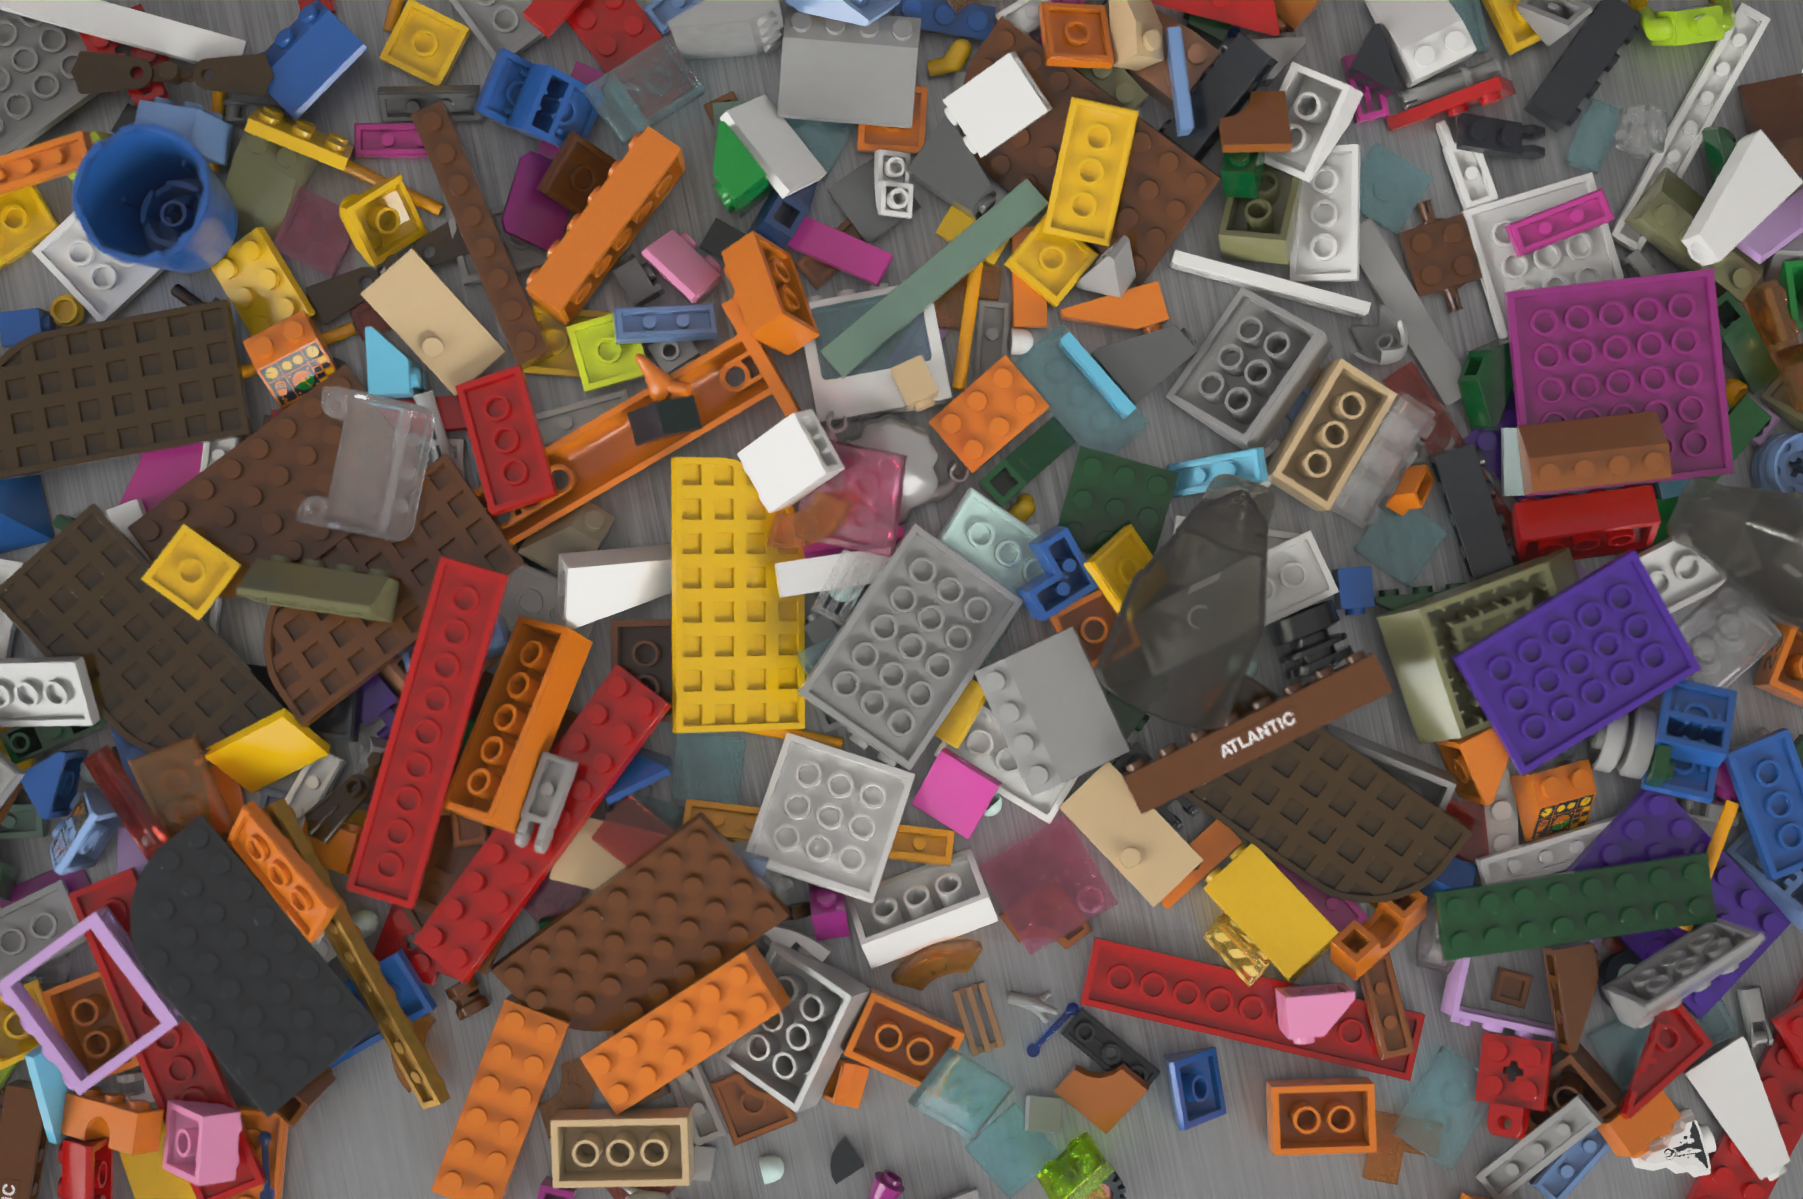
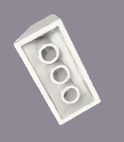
[845,848,998,969]

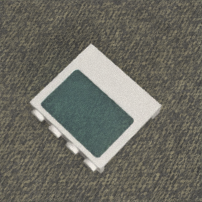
[804,279,952,428]

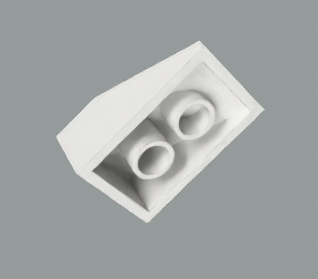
[1364,0,1477,88]
[1264,62,1364,183]

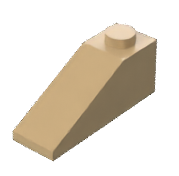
[1109,0,1164,71]

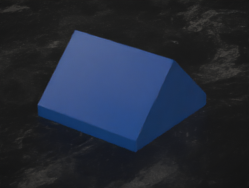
[20,749,89,820]
[1164,1047,1227,1130]

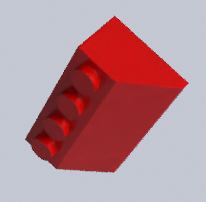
[1511,484,1661,566]
[57,1136,114,1199]

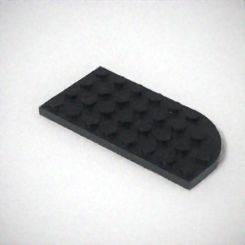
[130,814,379,1118]

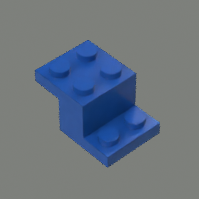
[473,48,606,149]
[1640,680,1738,804]

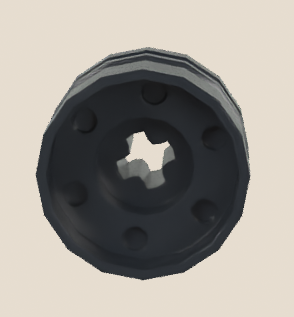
[1265,599,1354,679]

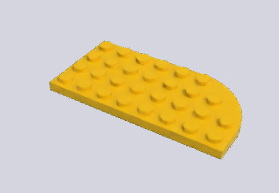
[671,457,805,733]

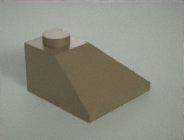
[518,502,616,575]

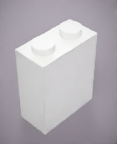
[943,51,1053,157]
[737,409,845,513]

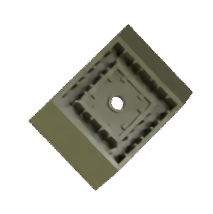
[1376,547,1580,744]

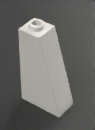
[1681,130,1803,267]
[556,544,672,629]
[1684,1036,1790,1181]

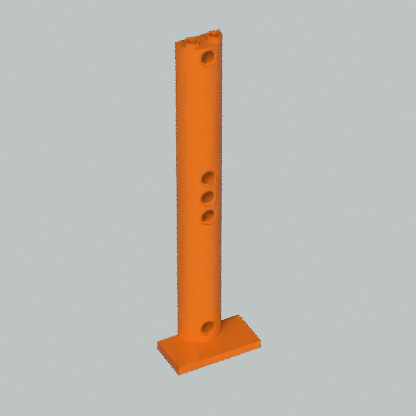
[474,298,802,545]

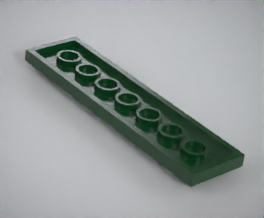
[1433,852,1717,961]

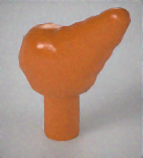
[635,353,692,402]

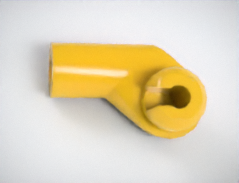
[927,39,972,77]
[1006,493,1036,523]

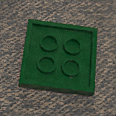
[1057,445,1178,557]

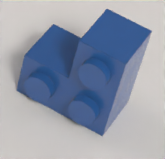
[1016,526,1099,622]

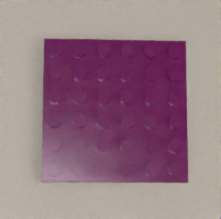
[1504,269,1734,496]

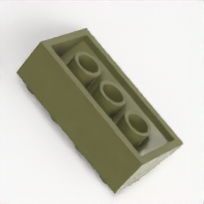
[1624,167,1765,303]
[236,554,400,623]

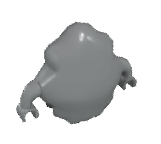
[824,411,969,532]

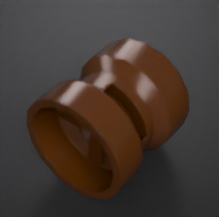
[444,975,490,1021]

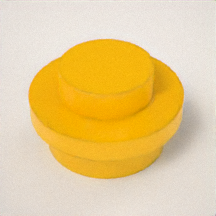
[50,294,85,328]

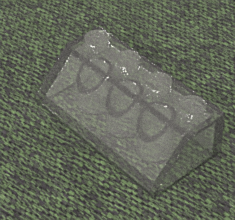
[1330,391,1437,529]
[1650,579,1783,709]

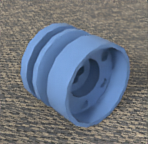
[1751,432,1803,503]

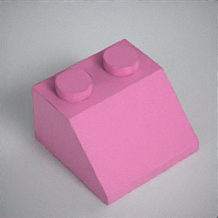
[641,229,724,304]
[1275,982,1355,1044]
[162,1100,242,1186]

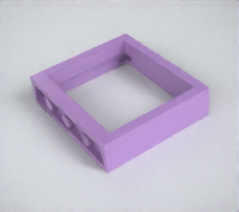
[0,906,184,1096]
[1440,938,1602,1045]

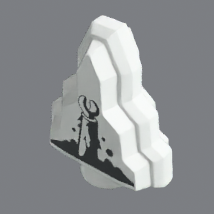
[1631,1108,1716,1177]

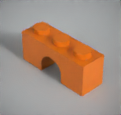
[1330,891,1428,982]
[61,1086,164,1155]

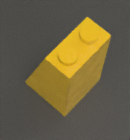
[1203,843,1339,983]

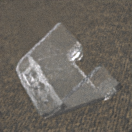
[296,386,435,541]

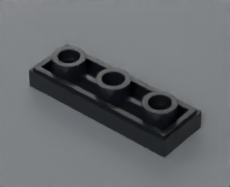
[1060,1006,1161,1085]

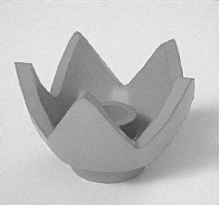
[1351,304,1409,365]

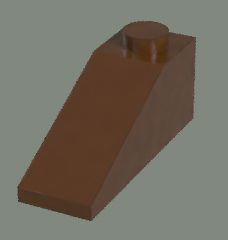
[1542,941,1600,1053]

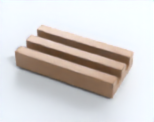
[952,981,1005,1057]

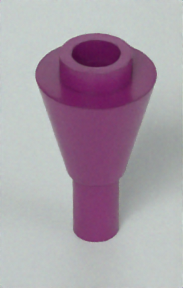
[868,1170,905,1199]

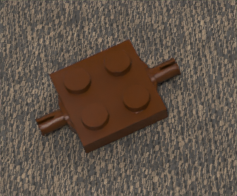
[1397,200,1483,313]

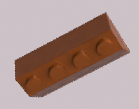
[1517,411,1672,494]

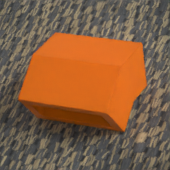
[1385,464,1435,517]
[822,1058,870,1109]

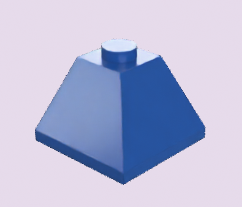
[0,475,55,554]
[605,747,673,804]

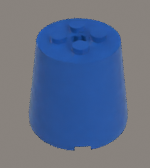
[72,123,238,273]

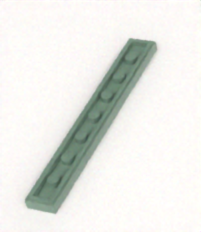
[820,178,1049,379]

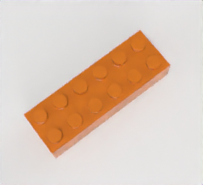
[525,126,687,327]
[442,616,593,834]
[580,944,792,1116]
[431,993,570,1199]

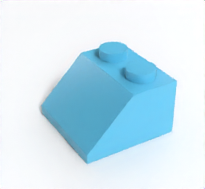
[365,327,428,401]

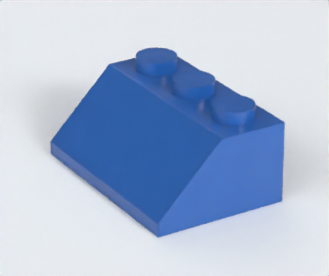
[259,0,367,120]

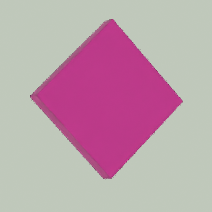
[911,747,1002,839]

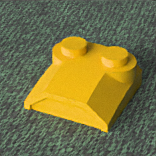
[339,173,429,267]
[0,979,53,1070]

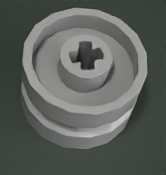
[1587,705,1657,779]

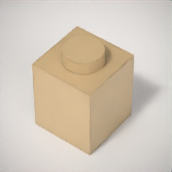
[890,354,939,412]

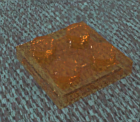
[1743,279,1799,353]

